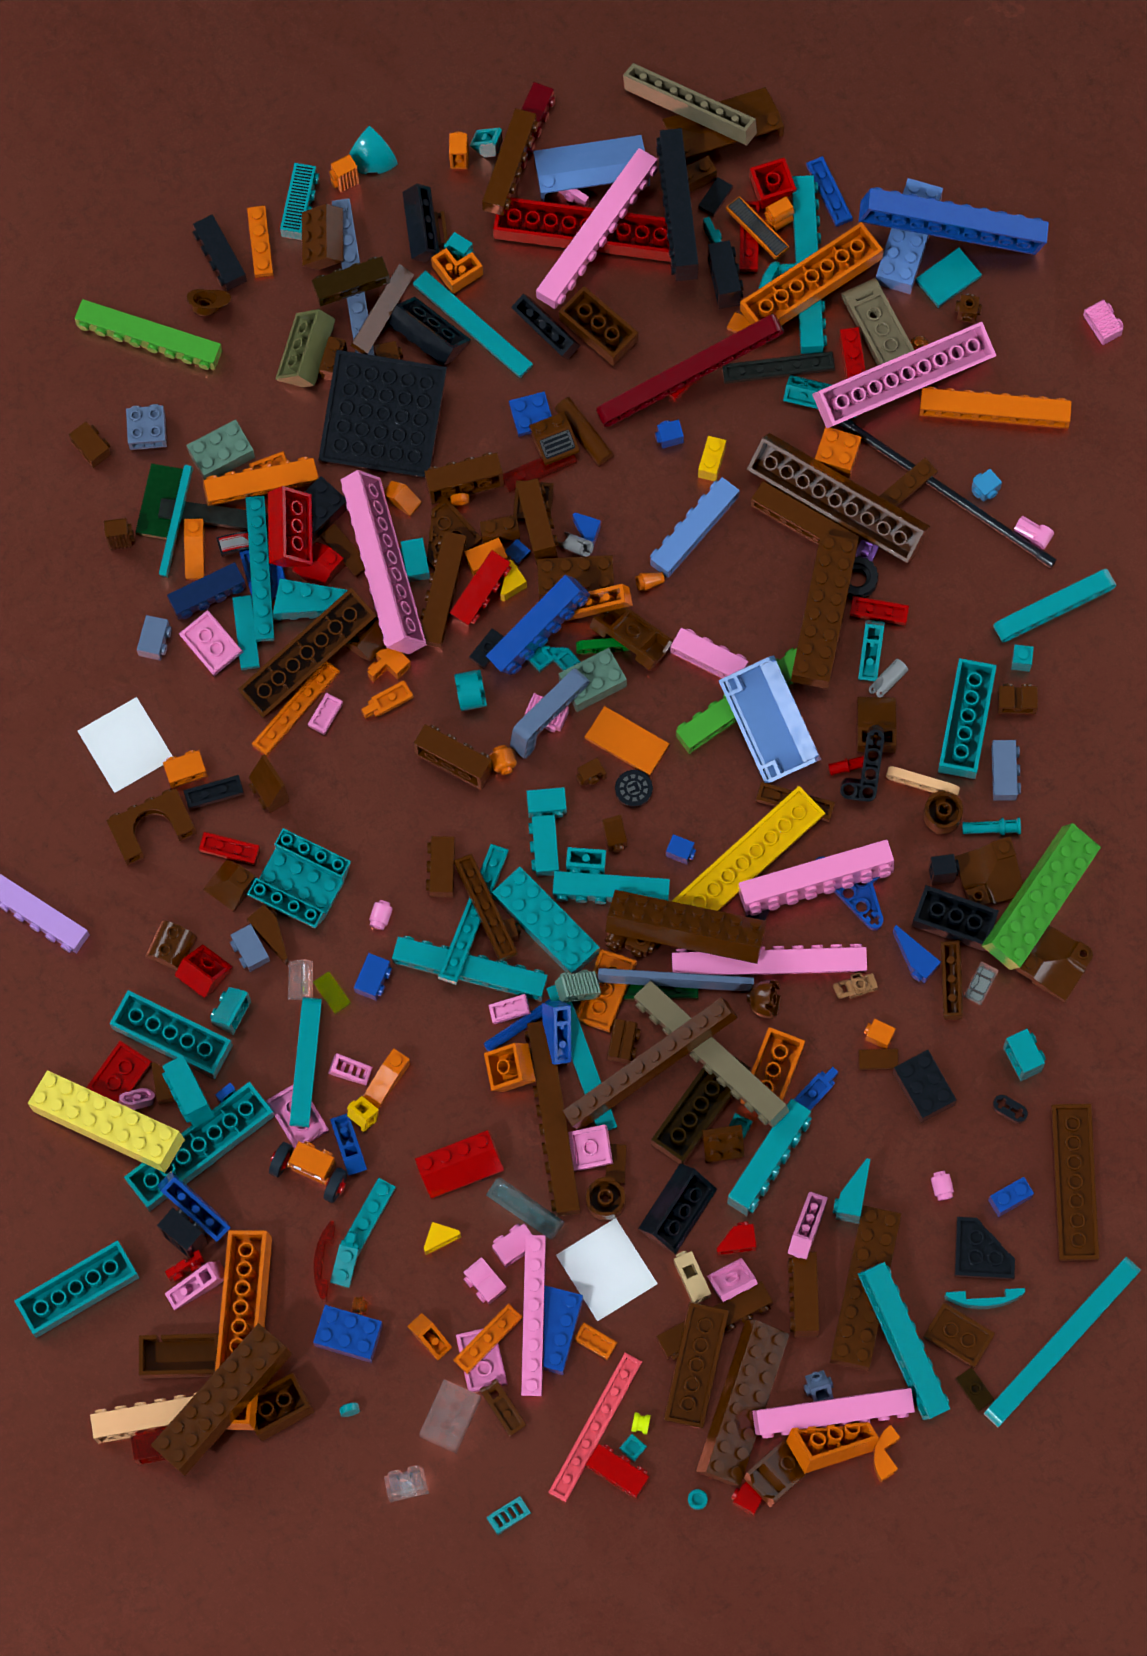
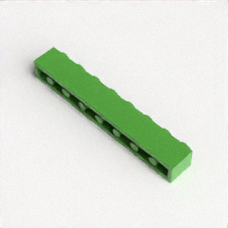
[74,299,222,370]
[676,648,797,754]

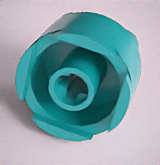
[454,670,487,711]

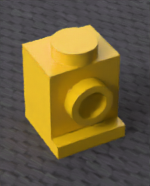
[347,1096,379,1132]

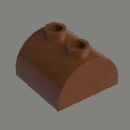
[145,920,197,970]

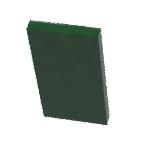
[135,463,183,540]

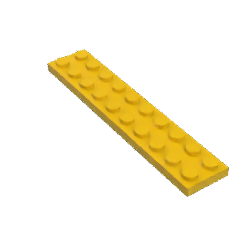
[672,786,825,911]

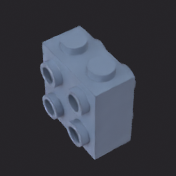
[126,404,167,450]

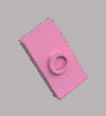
[558,189,589,207]
[308,693,343,735]
[489,994,531,1024]

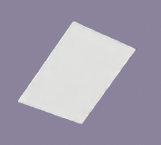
[78,697,172,793]
[556,1218,658,1321]

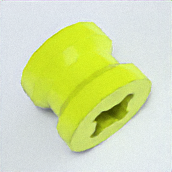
[631,1412,651,1435]

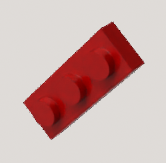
[850,596,909,626]
[199,832,260,865]

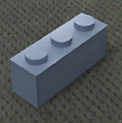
[991,740,1021,801]

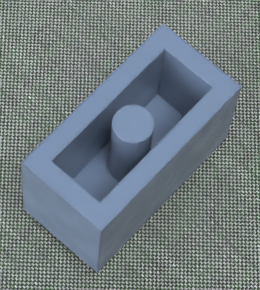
[137,615,172,661]
[230,924,270,972]

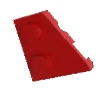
[165,1250,206,1282]

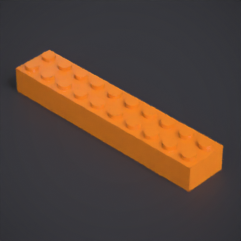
[215,1230,272,1430]

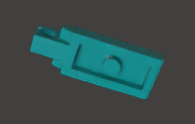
[330,1231,359,1288]

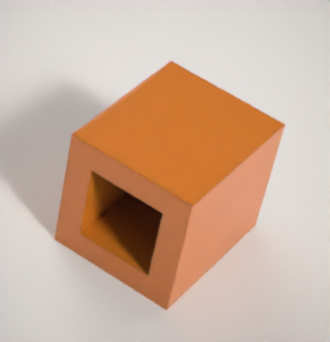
[864,1019,896,1049]

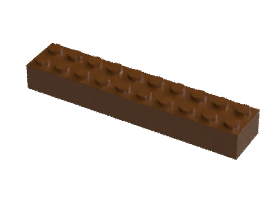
[747,433,930,563]

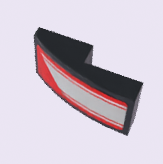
[216,531,249,557]

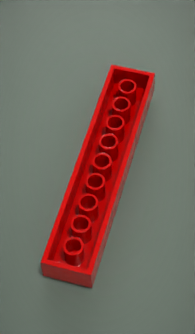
[493,198,671,262]

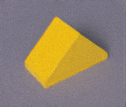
[501,560,527,601]
[424,1222,461,1255]

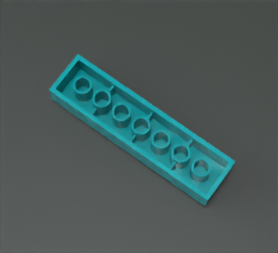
[124,1081,275,1212]

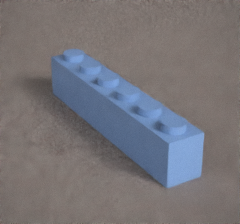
[650,477,740,578]

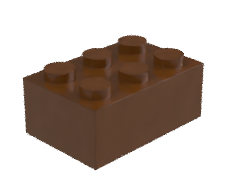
[302,204,343,270]
[254,1373,314,1441]

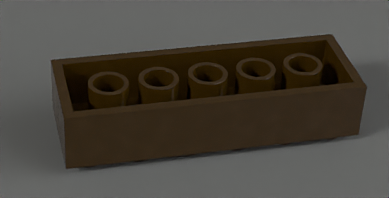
[651,1054,751,1165]

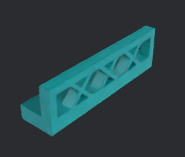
[783,375,856,418]

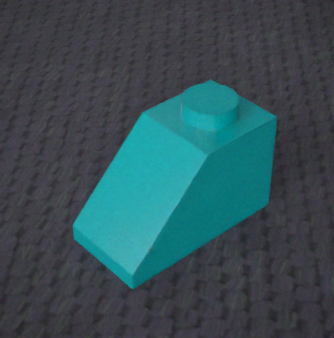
[470,127,503,158]

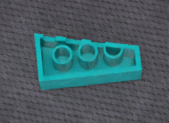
[273,579,348,621]

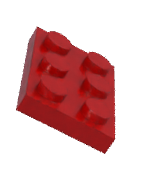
[86,1041,152,1103]

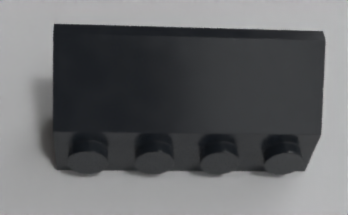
[387,296,471,366]
[638,1163,717,1254]

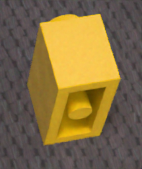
[698,436,726,481]

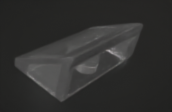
[288,959,313,1000]

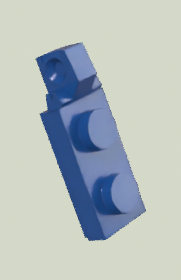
[793,1067,839,1110]

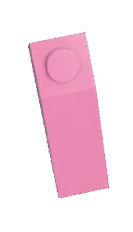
[165,1261,225,1310]

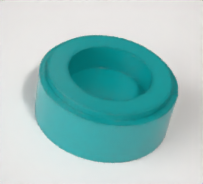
[339,1402,360,1417]
[688,1489,708,1510]

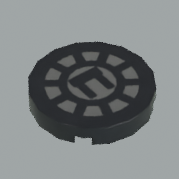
[615,770,653,808]

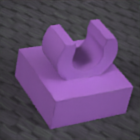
[855,540,879,562]

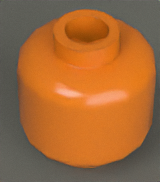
[490,745,517,775]

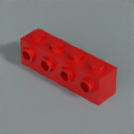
[450,550,511,626]

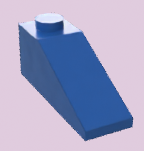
[893,925,941,983]
[542,1000,571,1065]
[330,1114,367,1176]

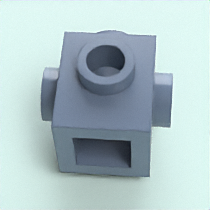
[803,1370,834,1401]

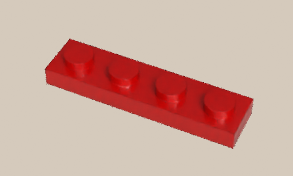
[739,201,759,272]

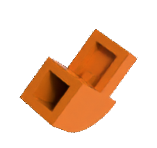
[367,648,411,682]

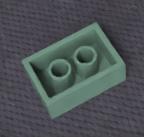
[186,419,255,480]
[559,648,627,712]

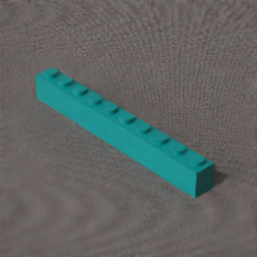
[792,175,827,354]

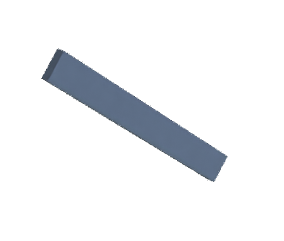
[597,968,754,992]

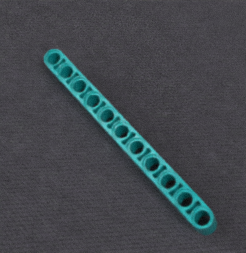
[984,1256,1141,1427]

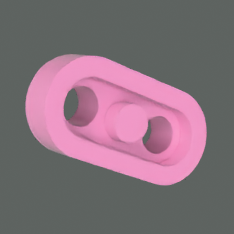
[118,1088,155,1110]

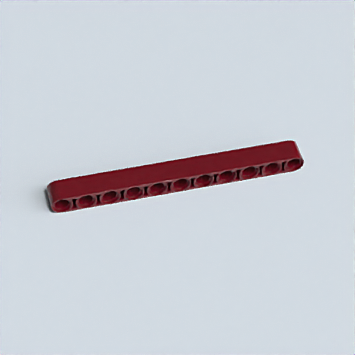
[596,314,784,427]

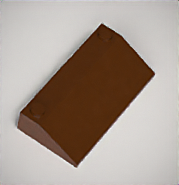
[662,87,784,158]

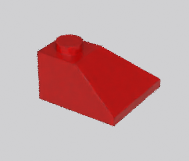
[292,542,345,586]

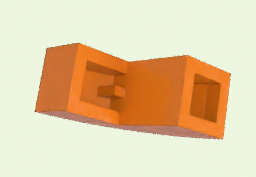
[873,1425,900,1483]

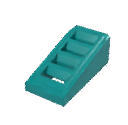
[486,1496,531,1535]

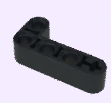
[840,725,884,802]

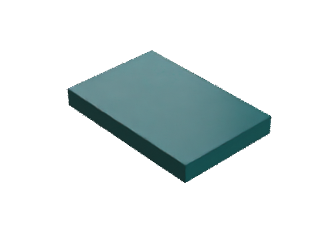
[915,248,982,308]

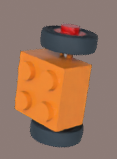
[269,1141,348,1203]

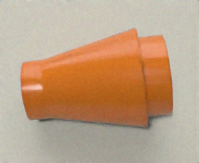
[635,572,664,591]

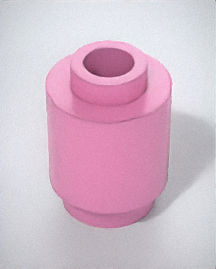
[369,900,393,930]
[931,1171,954,1201]

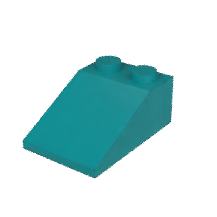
[833,1158,870,1224]

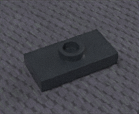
[469,628,504,669]

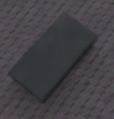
[698,177,733,217]

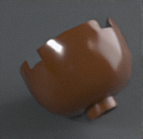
[747,980,781,1019]

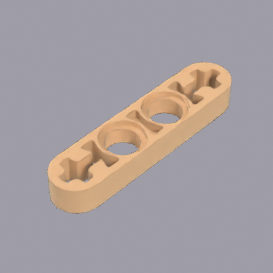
[886,766,960,796]

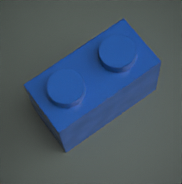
[354,953,393,1000]
[988,1177,1034,1217]

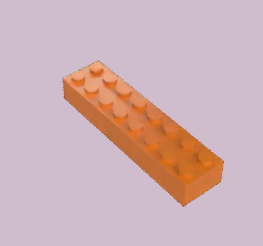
[740,222,883,325]

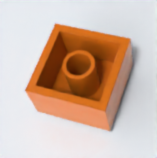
[815,427,861,478]
[484,1043,536,1092]

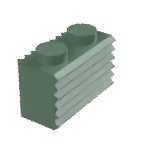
[555,970,602,1003]

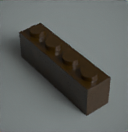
[312,256,390,307]

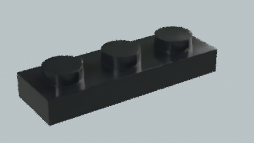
[183,775,244,810]

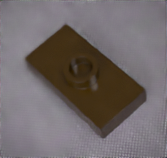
[955,1367,995,1412]

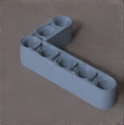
[510,668,590,759]

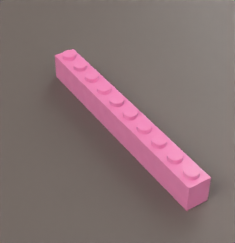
[536,148,659,309]
[672,944,867,976]

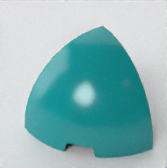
[349,126,398,174]

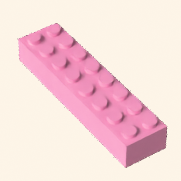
[739,840,894,916]

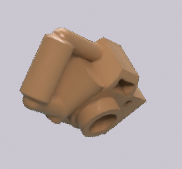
[833,972,878,999]

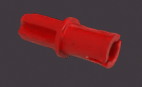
[828,756,864,776]

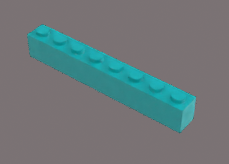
[392,936,548,1001]
[857,1262,950,1420]

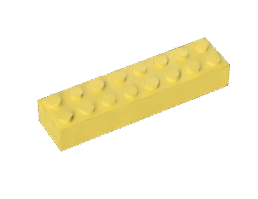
[28,1070,185,1173]

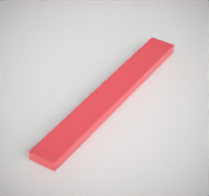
[548,1353,642,1503]

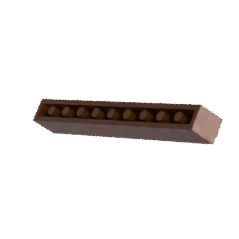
[563,998,738,1130]
[524,1021,580,1217]

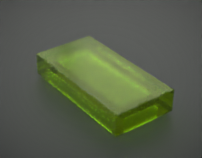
[313,971,351,1014]

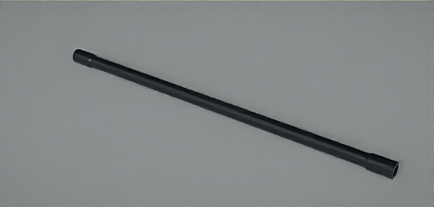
[837,419,1057,569]

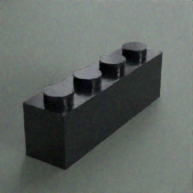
[402,183,439,263]
[192,214,247,291]
[511,294,581,359]

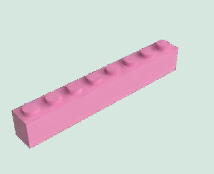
[521,1235,546,1396]
[752,1388,915,1438]

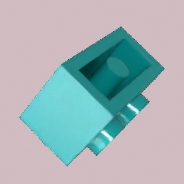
[566,847,606,874]

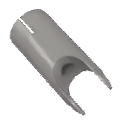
[558,532,593,557]
[869,659,909,698]

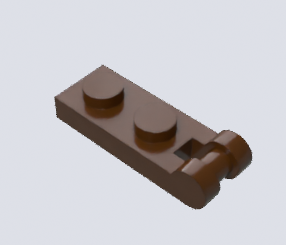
[480,1378,526,1436]

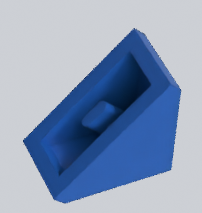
[572,513,601,548]

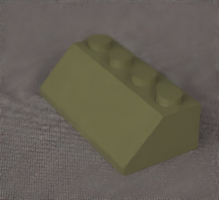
[275,309,335,387]

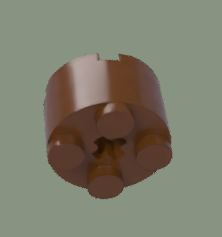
[923,791,963,834]
[586,1177,625,1221]

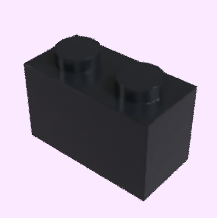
[928,854,960,886]

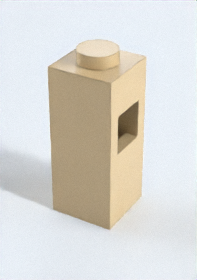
[674,1251,711,1303]

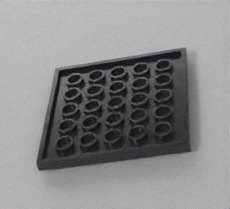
[318,350,447,478]

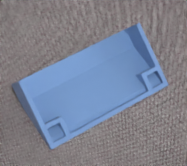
[533,135,650,202]
[718,656,821,784]

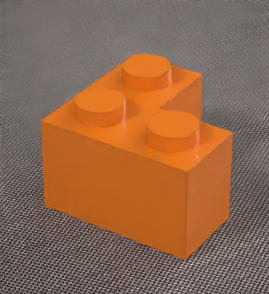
[431,248,483,294]

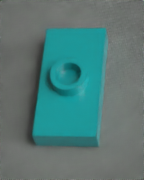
[703,216,722,244]

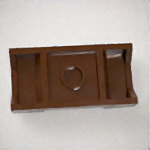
[589,607,674,670]
[743,1429,808,1507]

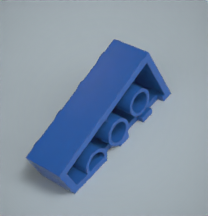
[543,1285,583,1375]

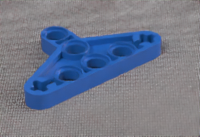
[816,856,883,931]

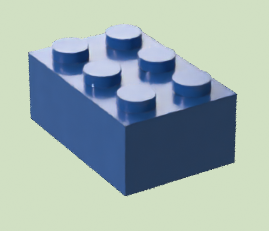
[313,1305,383,1363]

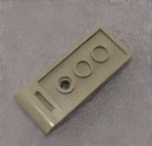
[841,278,914,365]

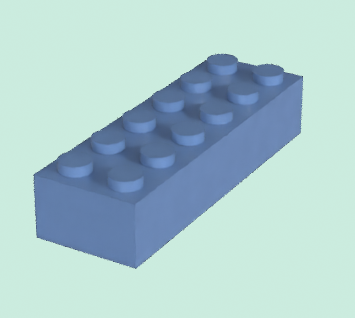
[876,178,943,294]

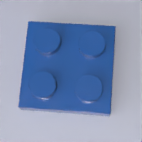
[509,391,552,437]

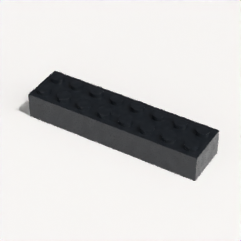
[656,128,698,281]

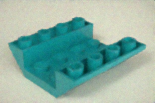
[247,828,351,929]

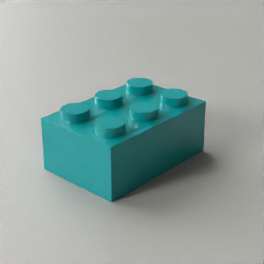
[162,1055,215,1127]

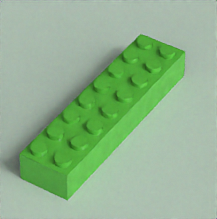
[982,823,1101,970]

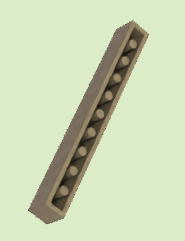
[634,981,789,1128]

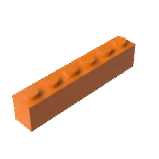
[203,457,318,506]

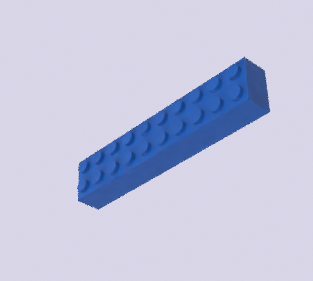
[858,187,1049,255]

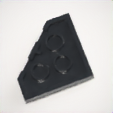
[955,1217,1015,1280]

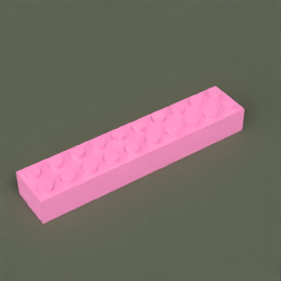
[812,322,996,428]
[341,470,426,654]

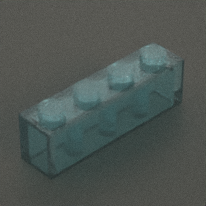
[486,1178,565,1240]

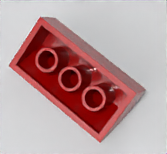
[268,486,313,567]
[415,1130,504,1199]

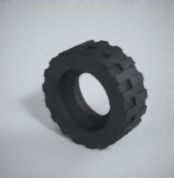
[847,556,878,600]

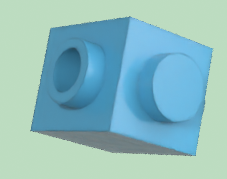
[972,469,1002,502]

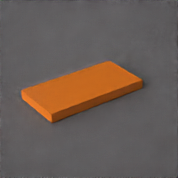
[585,706,670,777]
[576,949,638,1033]

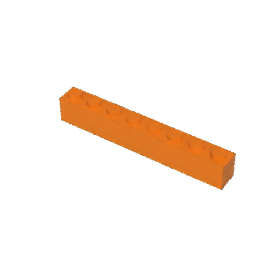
[919,387,1072,429]

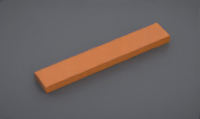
[252,661,340,756]

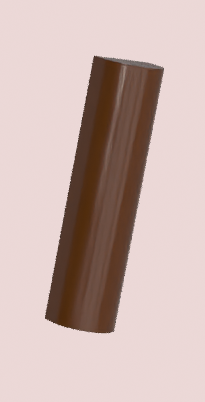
[555,397,614,466]
[941,941,964,1020]

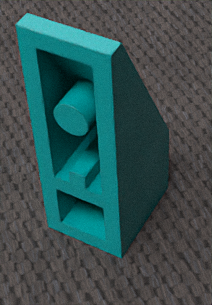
[858,620,885,681]

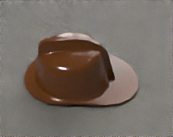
[187,289,231,316]

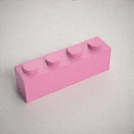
[670,628,748,678]
[787,1192,828,1259]

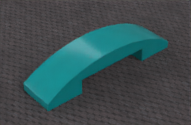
[944,1288,1025,1309]

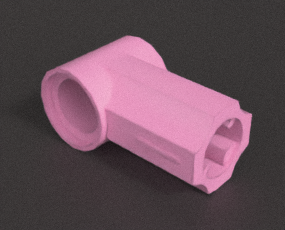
[1014,516,1054,550]

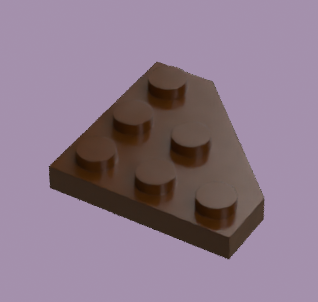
[427,498,482,570]

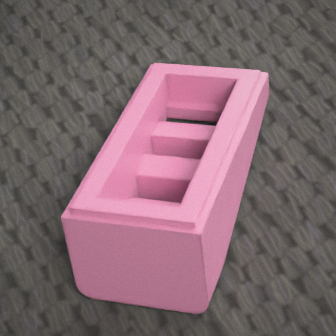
[328,1053,373,1086]

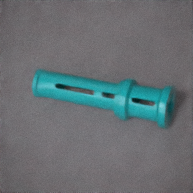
[962,817,1021,835]

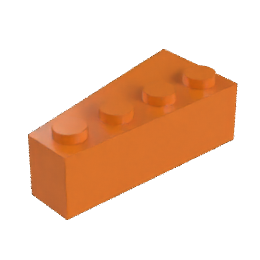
[786,1422,879,1474]

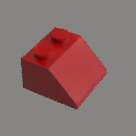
[749,157,797,209]
[175,944,233,998]

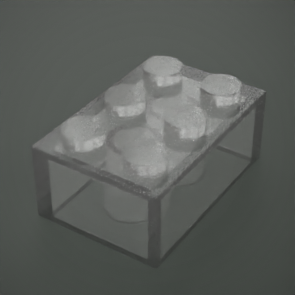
[419,1380,481,1454]

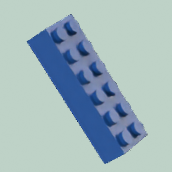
[486,575,591,675]

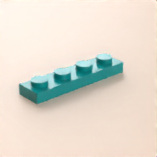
[344,1177,396,1255]

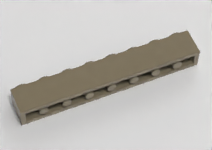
[623,63,757,145]

